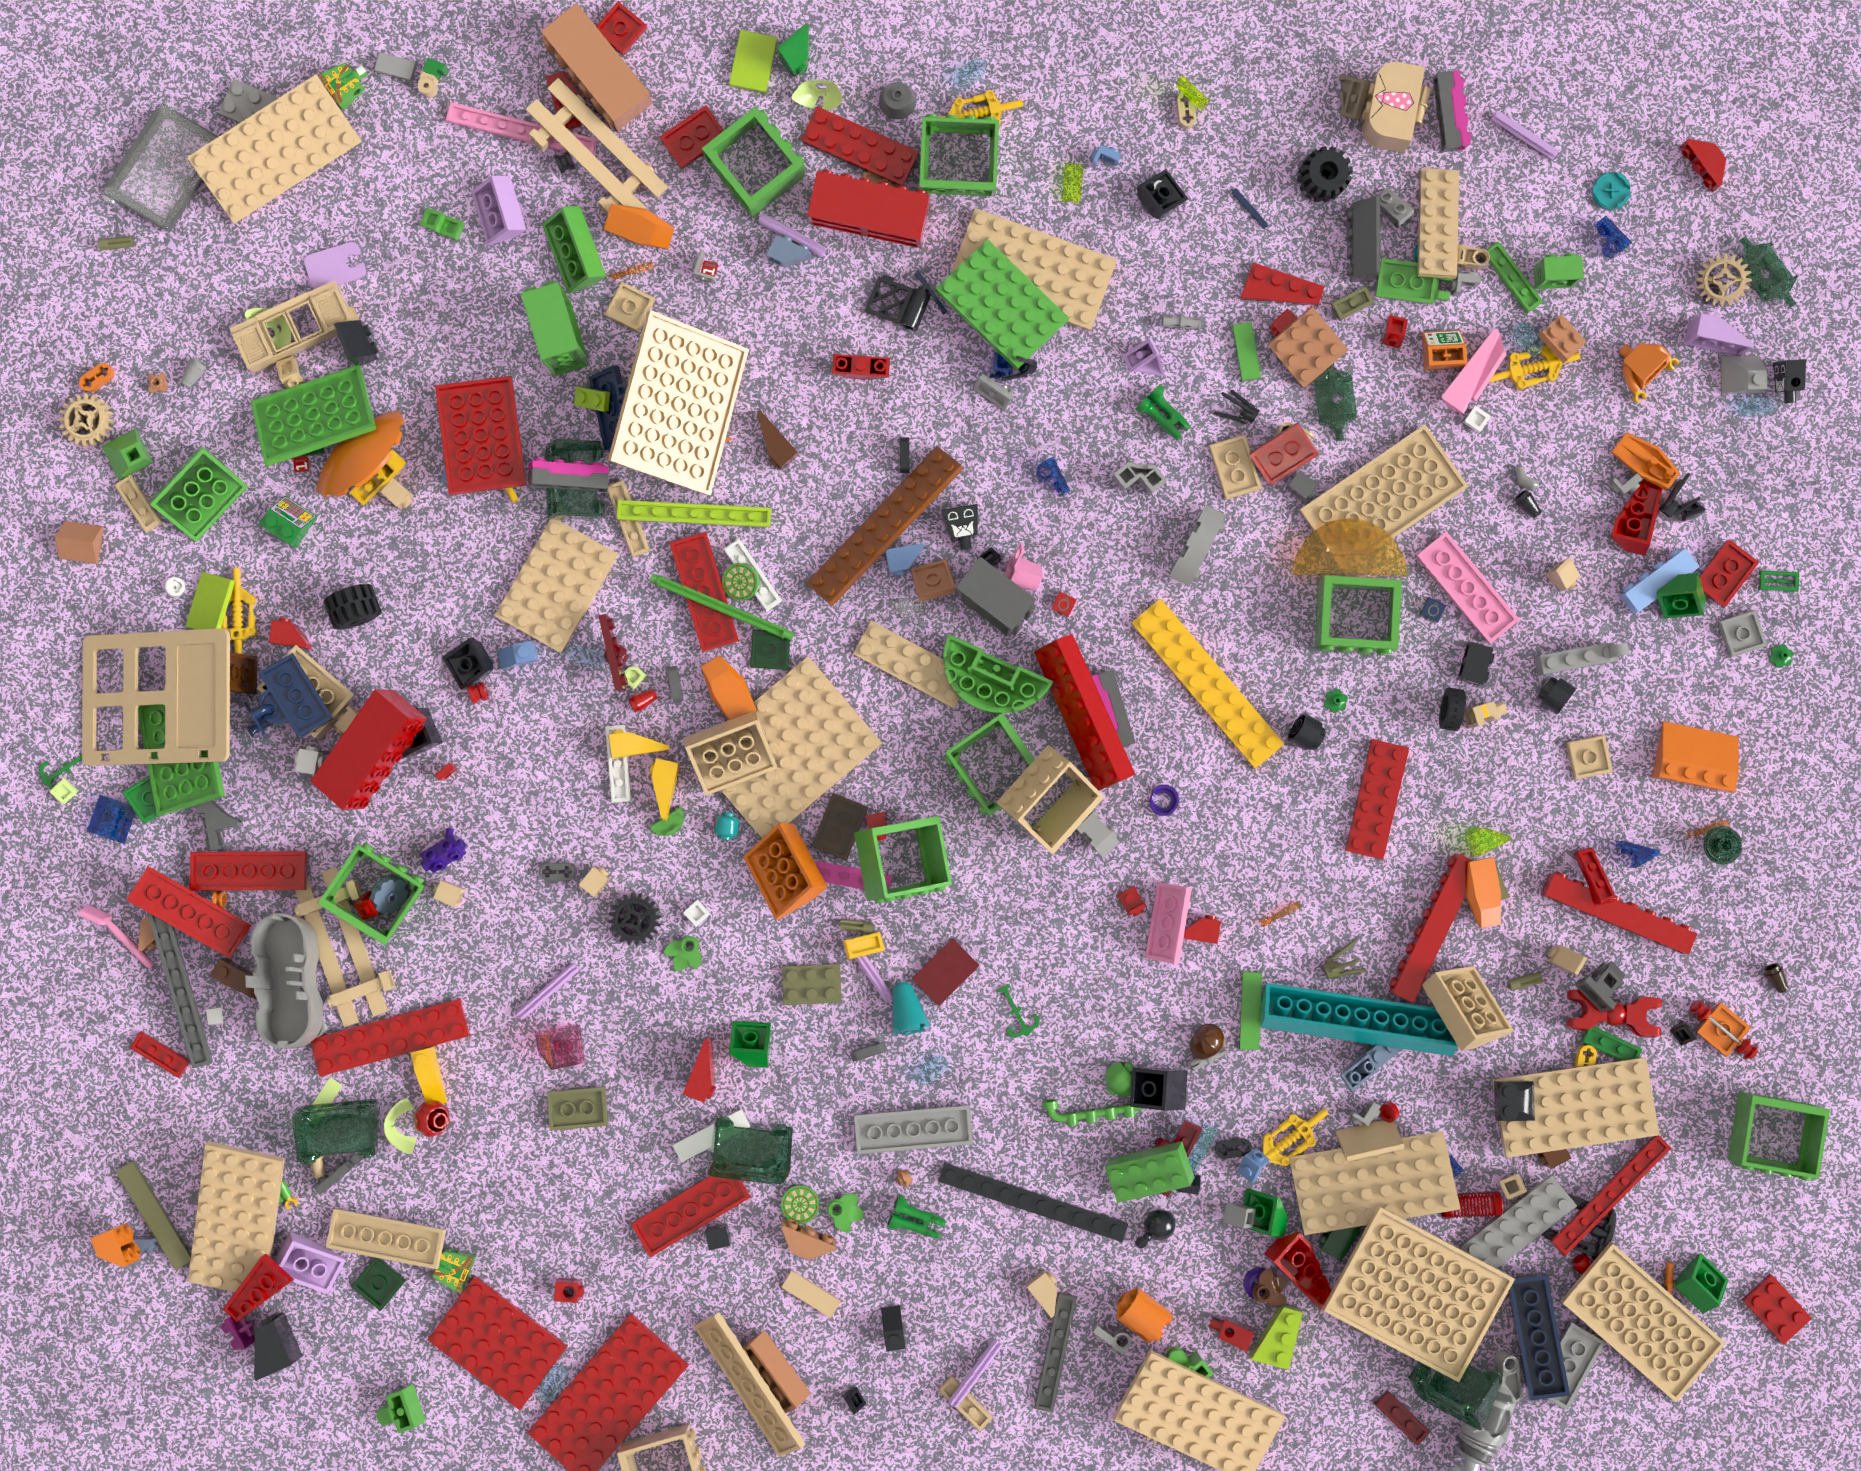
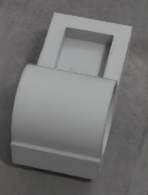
[1377,187,1414,228]
[1092,1322,1131,1355]

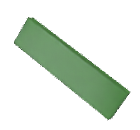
[1487,241,1544,314]
[1239,972,1262,1050]

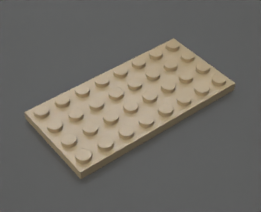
[187,74,362,224]
[951,208,1117,331]
[1299,424,1469,573]
[1492,1057,1660,1158]
[1289,1131,1460,1235]
[188,1141,285,1292]
[1560,1242,1726,1402]
[1113,1350,1286,1471]

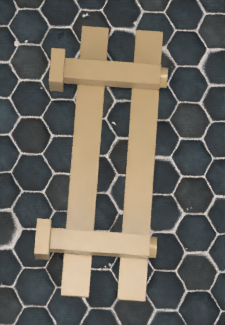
[526,78,668,216]
[294,867,396,1028]

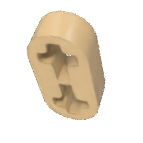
[1176,91,1196,129]

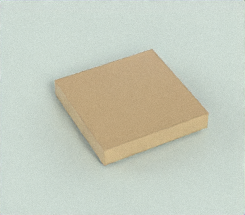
[604,281,656,333]
[1566,735,1613,780]

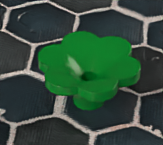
[1769,644,1793,668]
[1324,689,1348,713]

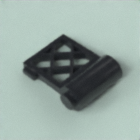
[865,274,931,331]

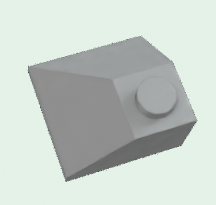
[1720,356,1767,394]

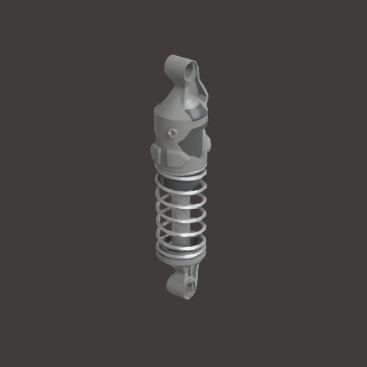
[1446,1350,1523,1471]

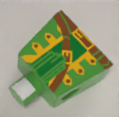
[318,63,368,110]
[433,1248,477,1293]

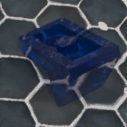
[1615,841,1660,868]

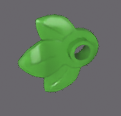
[664,936,702,971]
[827,1193,865,1233]

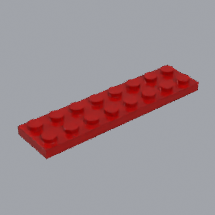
[310,998,470,1077]

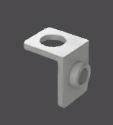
[692,250,717,284]

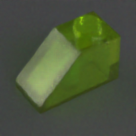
[1463,826,1512,857]

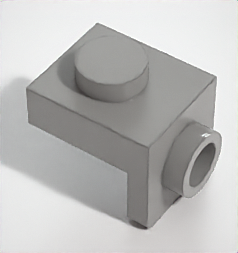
[1450,272,1481,296]
[1608,473,1642,496]
[1349,1100,1381,1126]

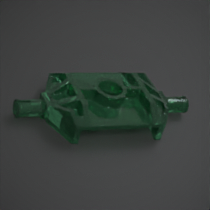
[1739,236,1798,308]
[1313,363,1357,442]

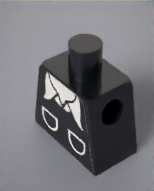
[1773,359,1806,404]
[941,504,978,551]

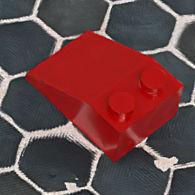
[683,1036,717,1103]

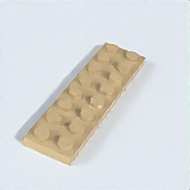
[694,1312,805,1457]

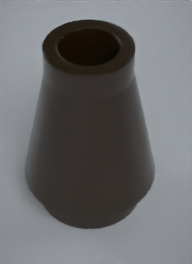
[1764,963,1789,993]

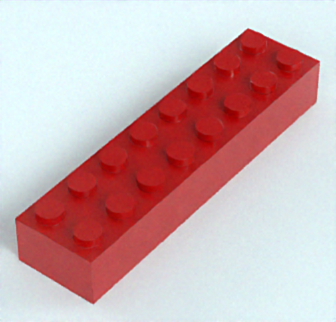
[1034,633,1136,791]

